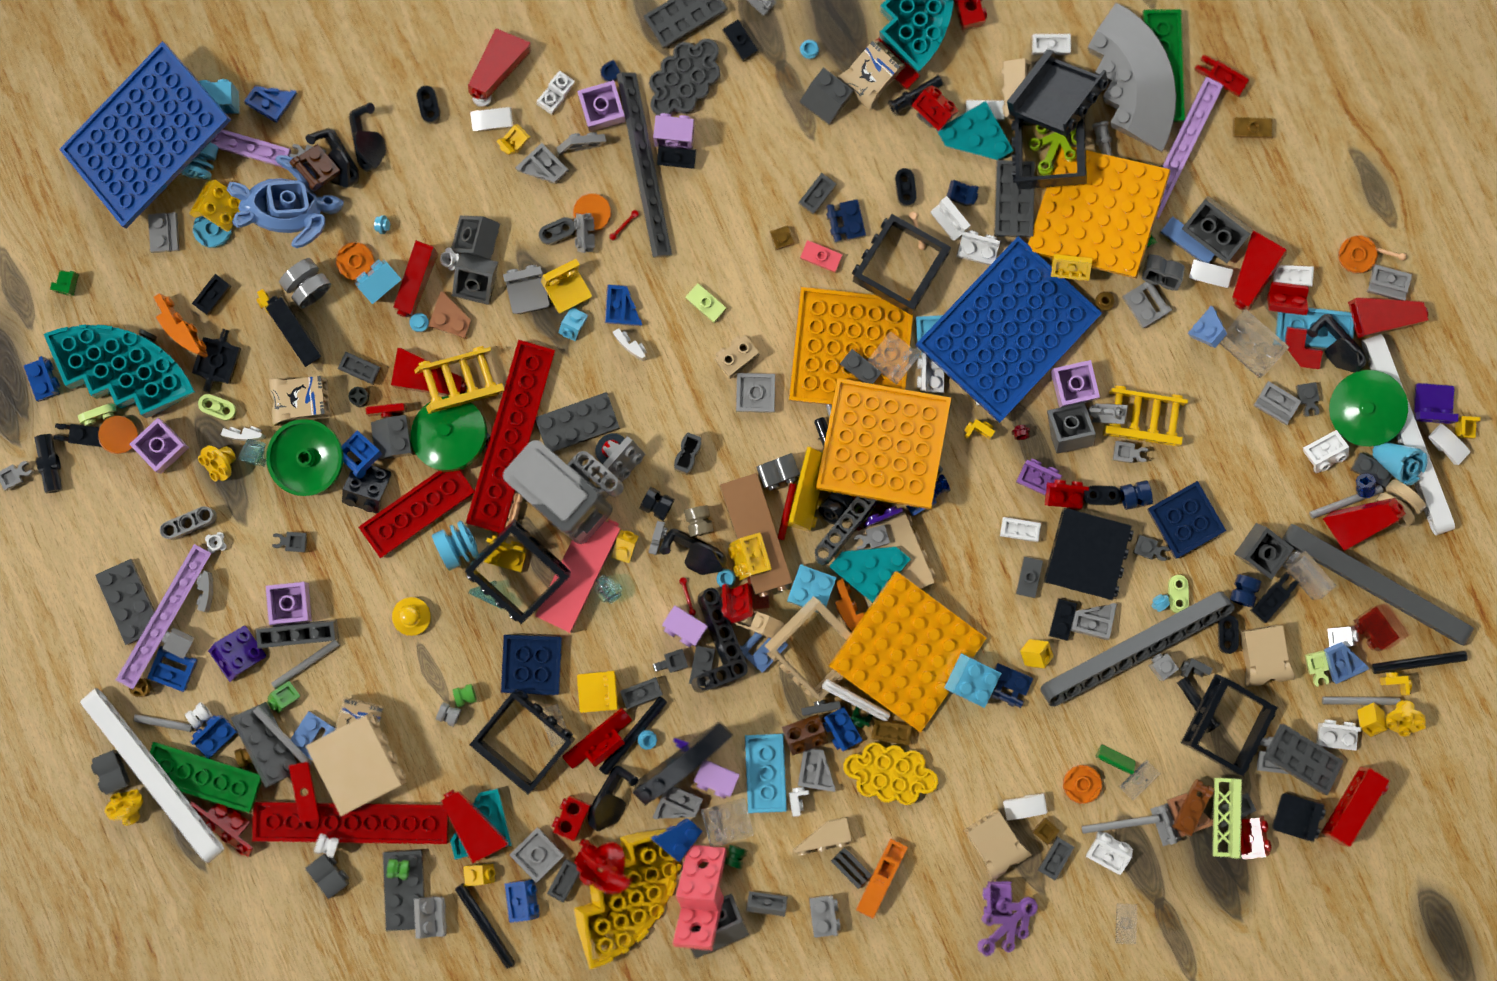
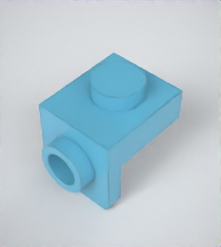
[559,307,588,341]

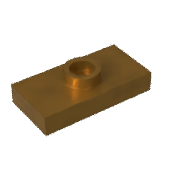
[1233,117,1272,138]
[871,720,913,745]

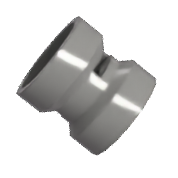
[436,702,461,727]

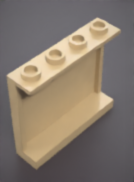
[840,512,936,608]
[306,712,407,816]

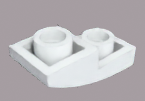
[536,71,575,115]
[471,107,513,131]
[1189,260,1234,288]
[613,328,647,361]
[1428,424,1470,465]
[221,426,266,441]
[1003,794,1048,820]

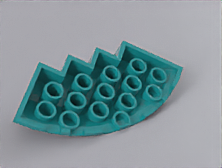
[879,0,954,72]
[44,324,195,418]

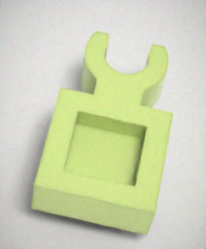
[1305,650,1329,687]

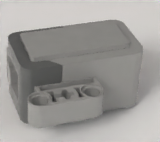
[503,440,623,544]

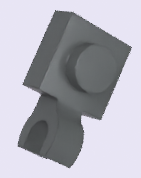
[653,649,688,673]

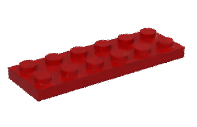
[358,470,474,559]

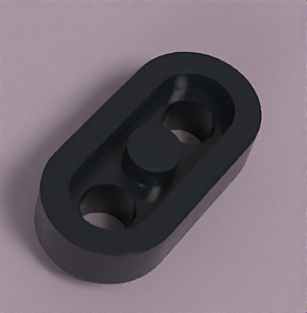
[416,85,440,124]
[895,168,917,207]
[1083,486,1122,506]
[1218,615,1239,654]

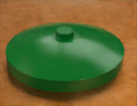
[1329,370,1408,447]
[411,396,487,472]
[266,419,344,496]

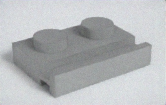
[148,212,180,253]
[1367,264,1412,301]
[1253,381,1301,425]

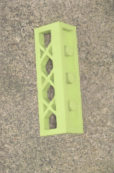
[1212,778,1242,858]

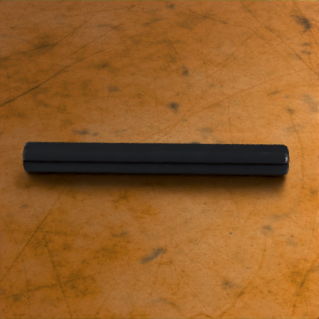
[1372,651,1468,674]
[599,696,667,775]
[455,884,515,969]

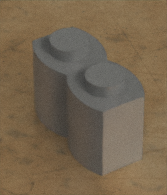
[1142,254,1185,291]
[674,433,701,475]
[756,453,800,491]
[91,750,131,795]
[305,853,349,899]

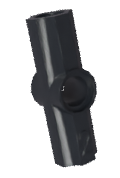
[34,434,63,494]

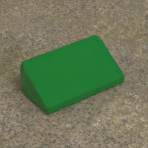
[1095,744,1136,775]

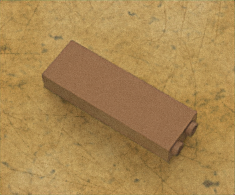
[720,473,792,597]

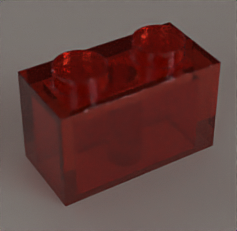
[1353,606,1400,652]

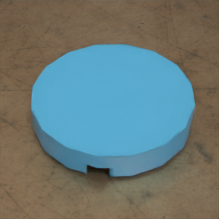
[193,216,232,248]

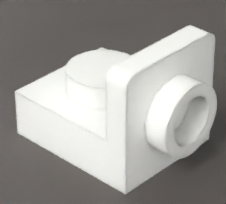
[1328,626,1359,647]
[789,787,809,817]

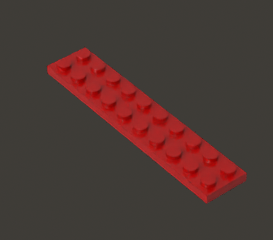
[465,339,555,533]
[252,802,448,844]

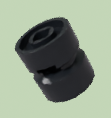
[639,487,675,521]
[818,492,853,525]

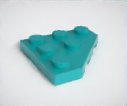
[936,101,1014,160]
[829,547,911,603]
[450,788,512,860]

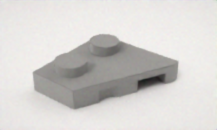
[556,132,606,155]
[515,143,568,184]
[1070,603,1117,640]
[798,749,835,792]
[652,786,703,819]

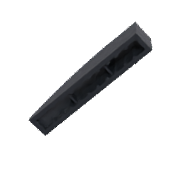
[632,721,733,806]

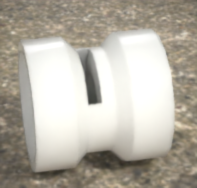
[185,702,212,729]
[314,833,339,858]

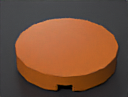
[573,193,611,232]
[1338,235,1378,274]
[336,242,374,280]
[98,416,138,454]
[1063,765,1102,804]

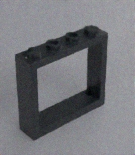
[1011,116,1087,190]
[852,214,951,315]
[465,519,571,624]
[1181,674,1278,777]
[469,689,575,795]

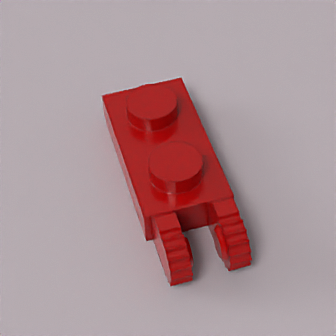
[1194,55,1249,97]

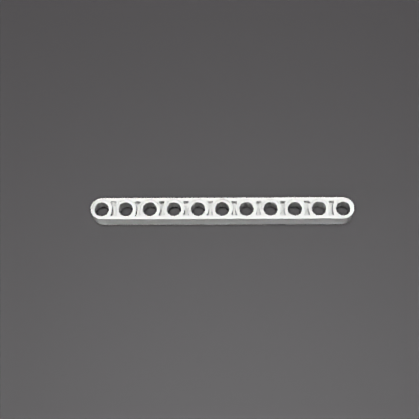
[1361,334,1455,536]
[80,688,224,863]

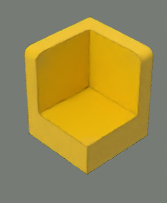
[1455,416,1481,439]
[1020,639,1054,669]
[1357,702,1388,737]

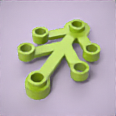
[1029,125,1076,176]

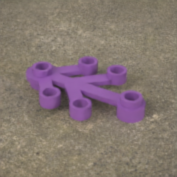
[978,897,1038,956]

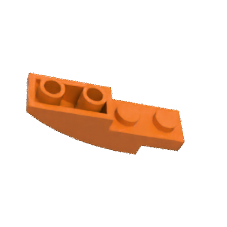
[154,293,208,358]
[835,579,864,633]
[856,838,908,919]

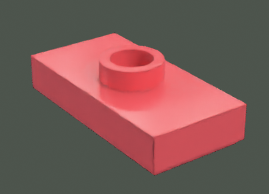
[800,240,842,273]

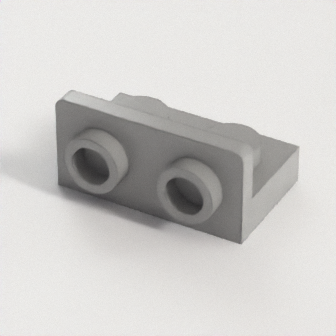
[809,895,841,938]
[414,897,447,939]

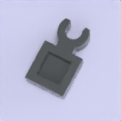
[1296,382,1320,417]
[272,532,307,553]
[1133,535,1170,561]

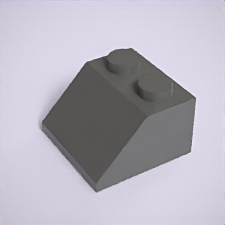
[800,67,853,125]
[451,215,500,260]
[452,253,498,305]
[1047,402,1096,454]
[371,415,414,460]
[1234,523,1294,580]

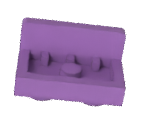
[1016,459,1062,495]
[983,881,1013,921]

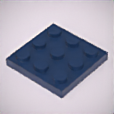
[1147,481,1226,559]
[501,635,562,695]

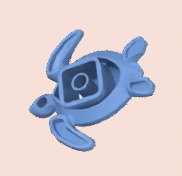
[227,155,344,248]

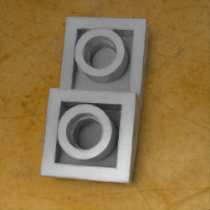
[196,571,213,613]

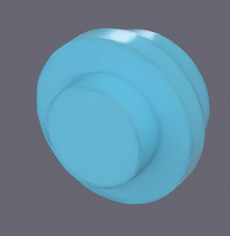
[800,40,819,59]
[374,215,390,234]
[409,313,429,332]
[716,569,736,588]
[1151,594,1170,612]
[638,730,657,750]

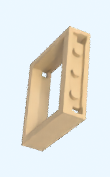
[765,596,851,702]

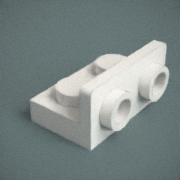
[931,196,971,241]
[957,230,1001,265]
[917,353,944,393]
[1303,430,1349,473]
[1316,720,1361,751]
[1086,831,1133,875]

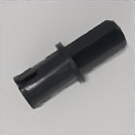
[814,417,828,447]

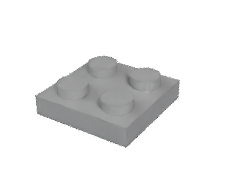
[736,373,775,413]
[510,827,564,883]

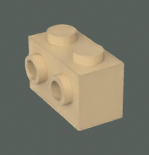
[715,335,759,379]

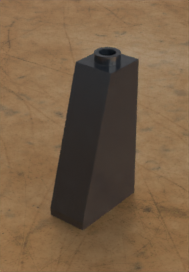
[265,295,321,367]

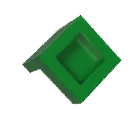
[50,270,79,297]

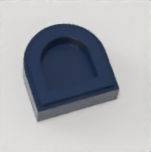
[600,59,621,82]

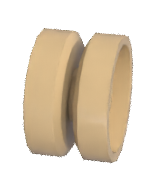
[1375,480,1426,528]

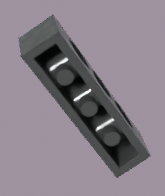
[256,619,339,648]

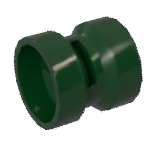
[724,845,748,869]

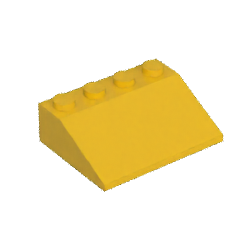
[788,446,823,532]

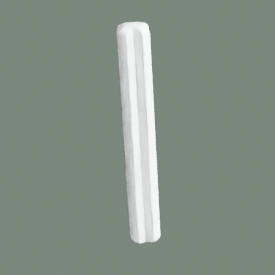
[822,679,891,722]

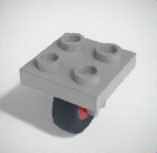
[595,433,646,482]

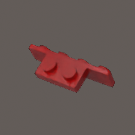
[562,708,632,769]
[190,802,253,857]

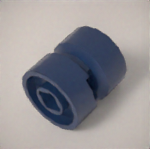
[1120,480,1153,510]
[1229,574,1262,608]

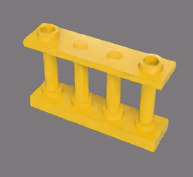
[414,346,504,414]
[1103,386,1188,447]

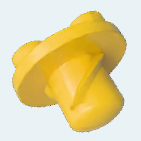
[198,445,236,481]
[392,597,431,636]
[1386,700,1426,737]
[105,789,143,826]

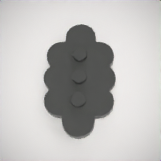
[649,39,720,116]

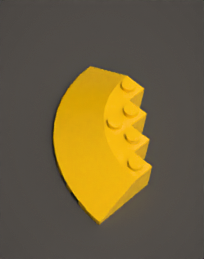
[574,829,681,970]

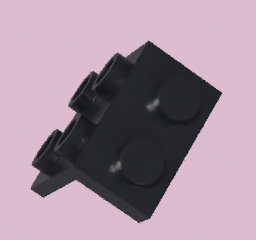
[342,461,391,514]
[1272,793,1326,842]

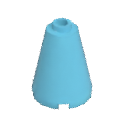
[1373,442,1428,486]

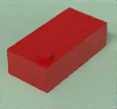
[1320,767,1390,847]

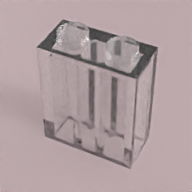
[1282,550,1336,600]

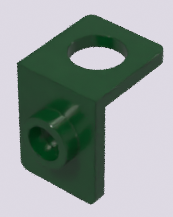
[850,706,873,728]

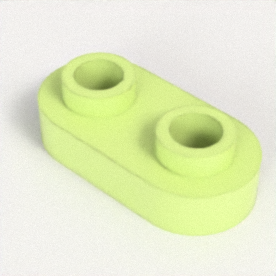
[198,394,237,421]
[78,403,117,426]
[1168,575,1189,613]

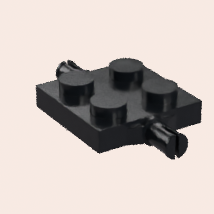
[192,328,241,393]

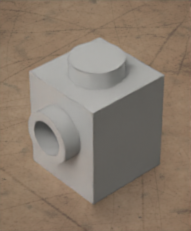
[162,627,194,659]
[1148,653,1179,681]

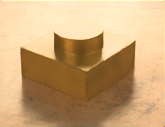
[770,225,794,250]
[1032,818,1060,845]

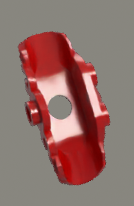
[574,839,631,894]

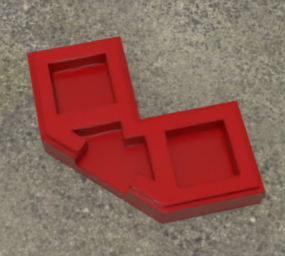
[1284,327,1323,369]

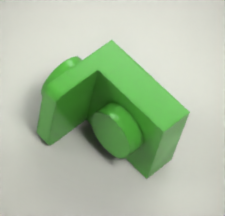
[267,681,300,714]

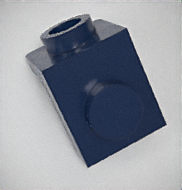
[947,180,979,206]

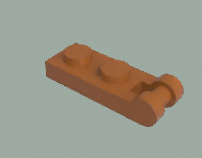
[1172,779,1214,836]

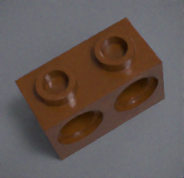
[782,714,828,756]

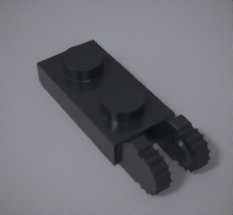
[53,423,103,448]
[1250,572,1299,623]

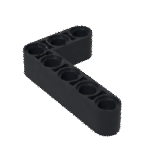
[692,588,748,693]

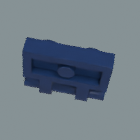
[826,199,866,243]
[991,663,1033,708]

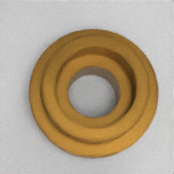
[1095,292,1115,311]

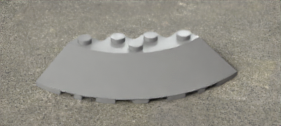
[1088,3,1176,152]

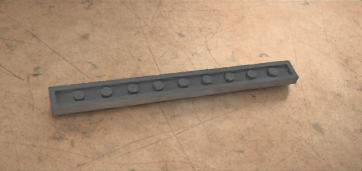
[617,72,672,258]

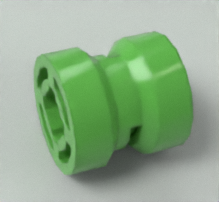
[453,684,477,707]
[387,859,410,880]

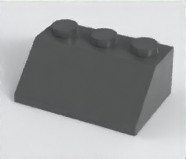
[1182,196,1253,264]
[678,893,749,959]

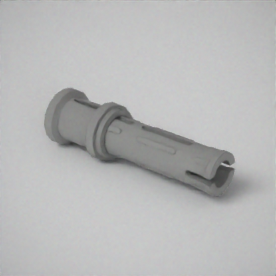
[1092,121,1113,156]

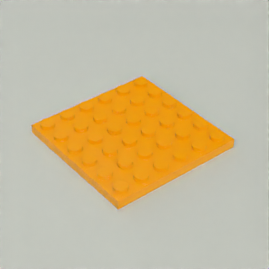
[1026,145,1171,279]
[789,287,913,405]
[816,378,951,510]
[829,571,987,733]

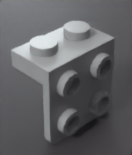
[503,265,550,314]

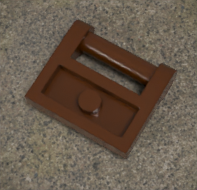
[290,144,341,191]

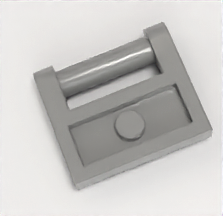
[1122,282,1172,329]

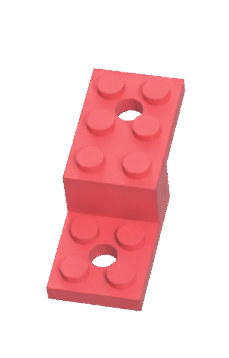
[673,845,727,950]

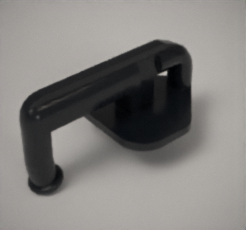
[349,103,386,171]
[305,128,359,188]
[1307,314,1366,373]
[659,529,727,575]
[587,766,639,832]

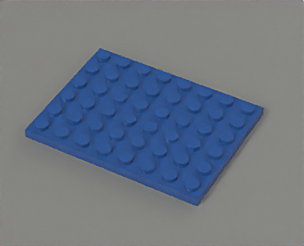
[59,41,231,229]
[916,236,1102,423]

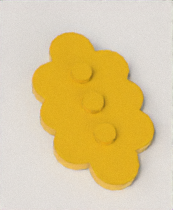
[843,743,938,805]

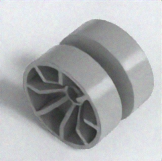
[279,258,332,309]

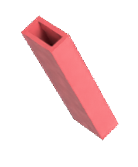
[535,519,621,633]

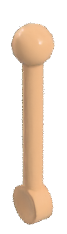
[909,212,926,250]
[1376,248,1406,261]

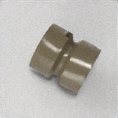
[684,505,714,537]

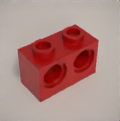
[551,796,591,841]

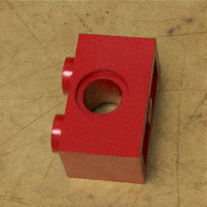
[954,0,987,31]

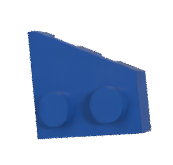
[244,86,297,123]
[605,285,642,326]
[651,818,703,862]

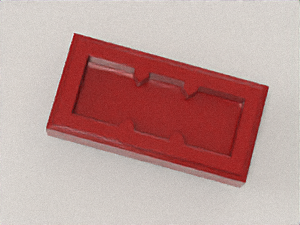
[366,403,407,418]

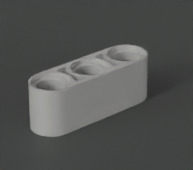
[160,506,217,540]

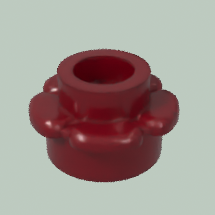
[1012,425,1030,440]

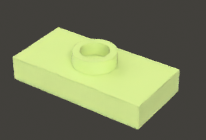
[685,283,726,323]

